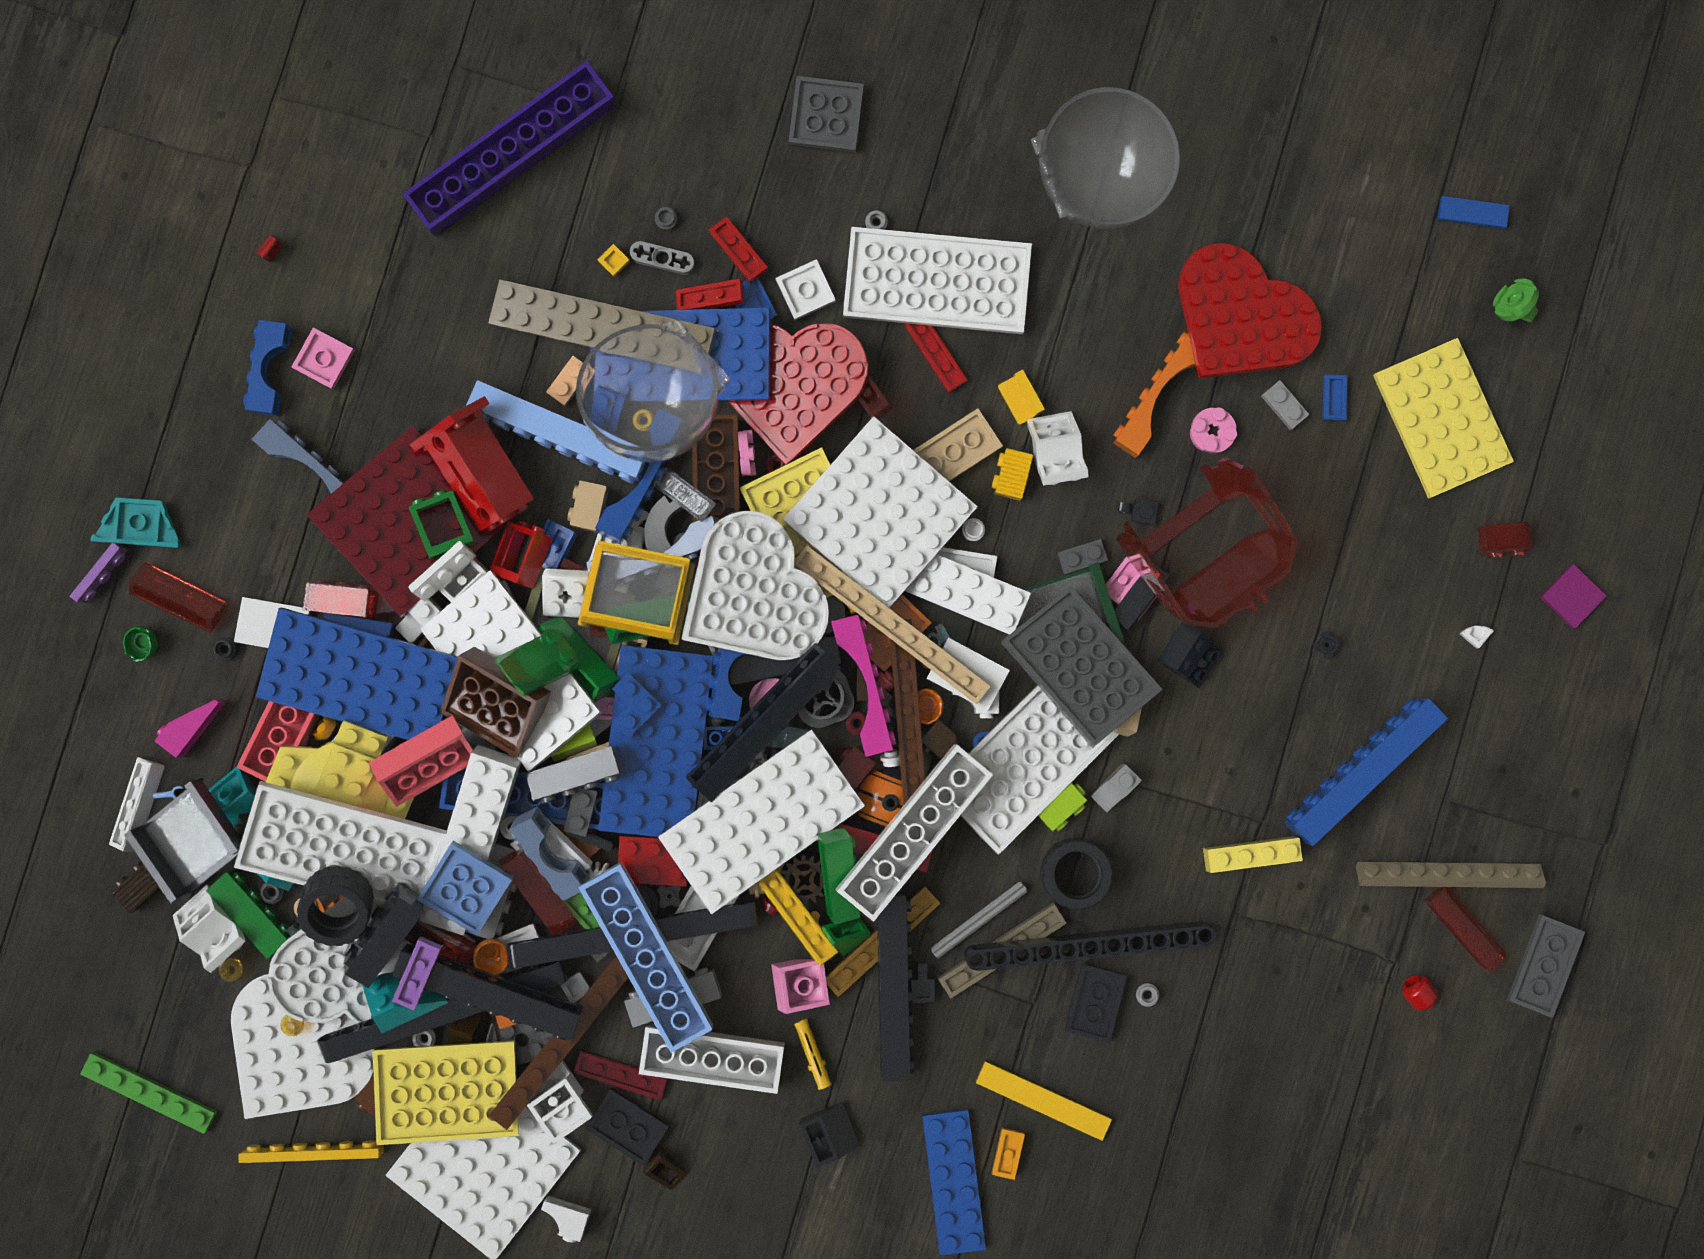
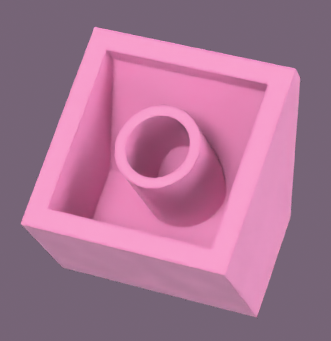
[771,959,830,1014]

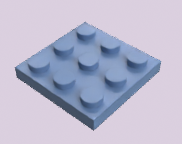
[416,840,514,936]

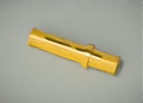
[794,1019,832,1090]

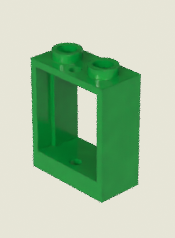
[409,490,474,561]

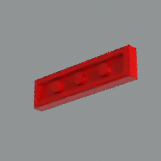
[902,323,968,394]

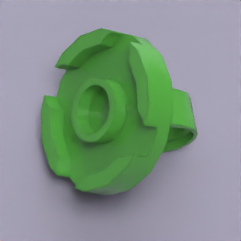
[1493,278,1539,322]

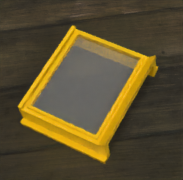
[578,540,696,645]

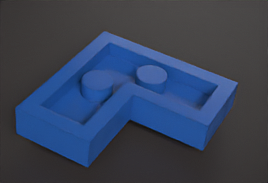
[612,672,662,738]

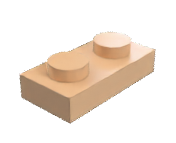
[546,356,590,407]

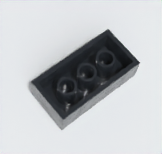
[343,882,424,988]

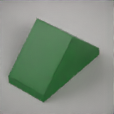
[821,918,871,956]

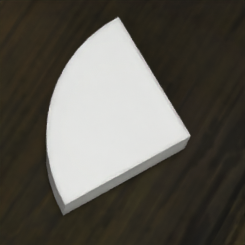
[1459,626,1493,649]

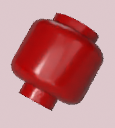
[1402,975,1438,1010]

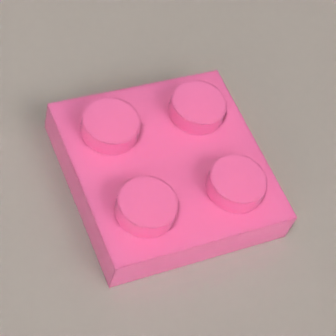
[292,328,355,390]

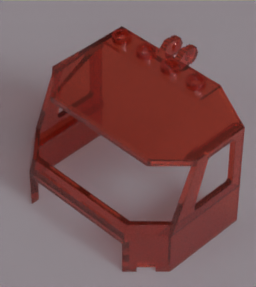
[1116,458,1298,628]

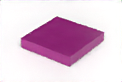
[1540,564,1606,629]

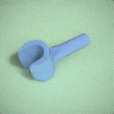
[153,786,184,799]

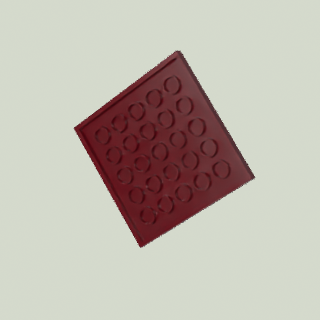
[306,426,505,617]

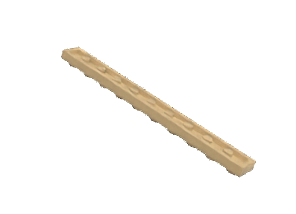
[794,545,991,705]

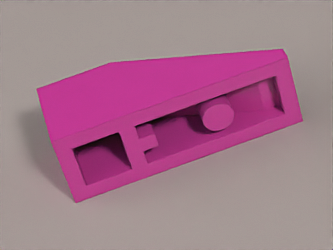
[155,700,226,758]

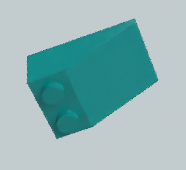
[362,972,448,1033]

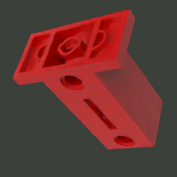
[410,396,534,532]

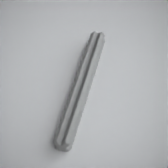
[931,882,1027,958]

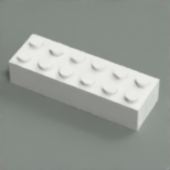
[639,1023,785,1094]

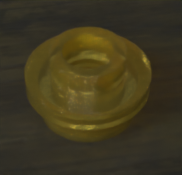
[219,958,243,982]
[280,1015,304,1037]

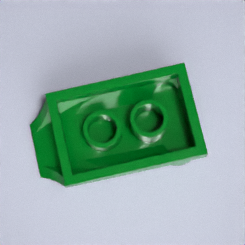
[494,629,579,697]

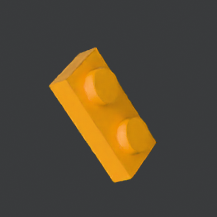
[991,1127,1025,1180]

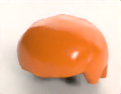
[918,689,944,725]
[473,939,508,975]

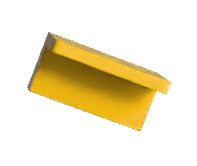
[998,370,1045,425]

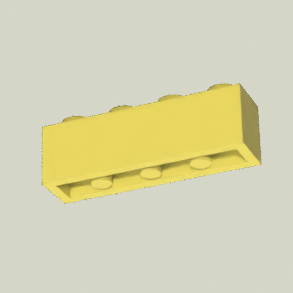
[1203,836,1303,873]

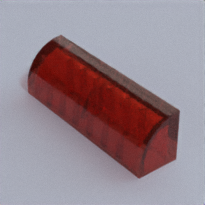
[129,562,226,633]
[498,849,578,935]
[1423,887,1506,973]

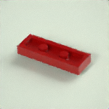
[709,216,768,283]
[676,279,744,310]

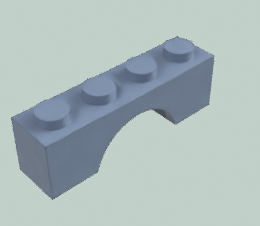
[509,806,591,901]

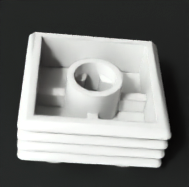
[542,569,589,618]

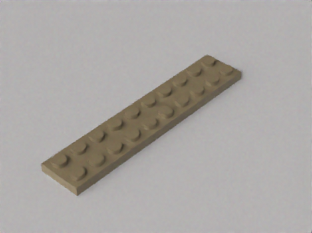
[488,279,716,374]

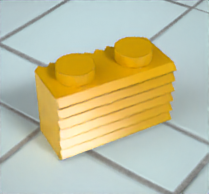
[991,448,1033,501]

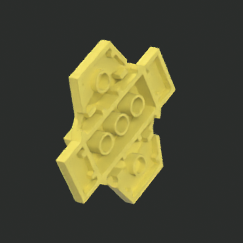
[266,720,414,819]

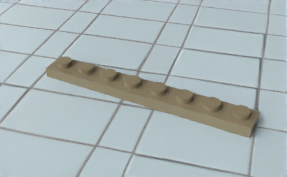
[1356,862,1546,888]

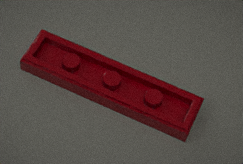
[573,1050,668,1101]

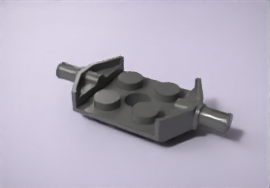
[486,1022,553,1065]

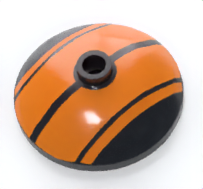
[857,768,903,835]

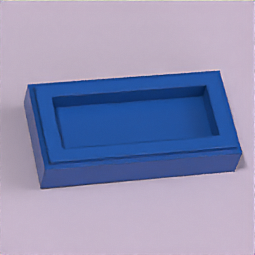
[1322,374,1348,421]

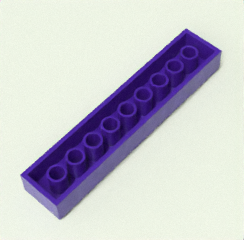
[402,61,617,237]

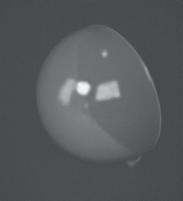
[1031,87,1180,230]
[576,319,730,463]

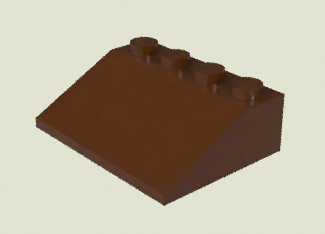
[440,646,551,758]

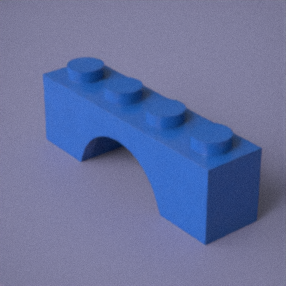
[243,320,292,417]
[705,648,745,721]

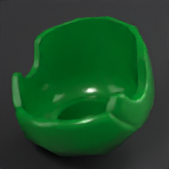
[123,626,159,662]

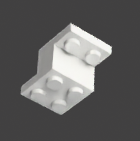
[1027,411,1088,486]
[173,885,245,973]
[527,1060,593,1144]

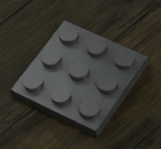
[788,76,864,153]

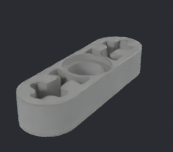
[630,241,695,275]

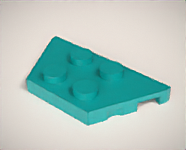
[91,497,181,548]

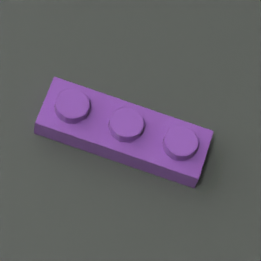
[69,542,128,603]
[392,936,442,1010]

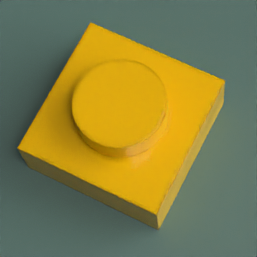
[598,244,630,278]

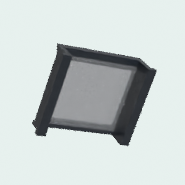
[124,778,242,903]

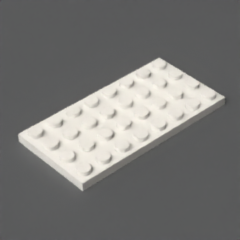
[843,227,1032,334]
[420,570,602,772]
[960,685,1119,854]
[658,730,864,914]
[234,781,447,905]

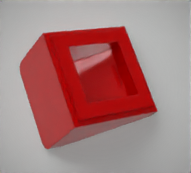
[257,236,282,262]

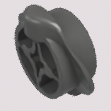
[798,670,855,728]

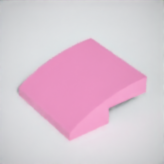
[1106,555,1166,621]

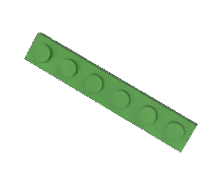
[80,1052,217,1134]

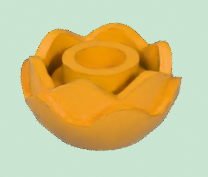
[313,716,336,740]

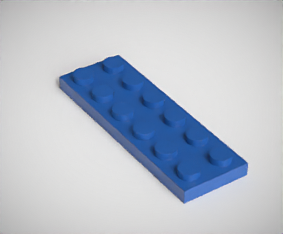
[922,1109,986,1256]

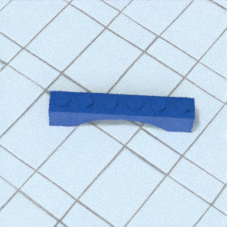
[595,409,686,545]

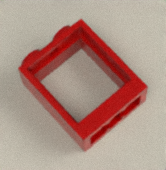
[489,520,553,589]

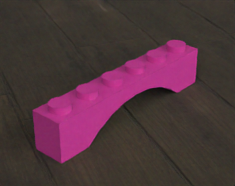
[831,615,896,757]

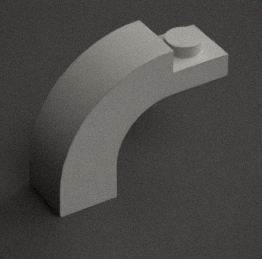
[644,496,685,553]

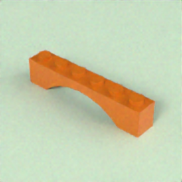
[1113,331,1196,458]

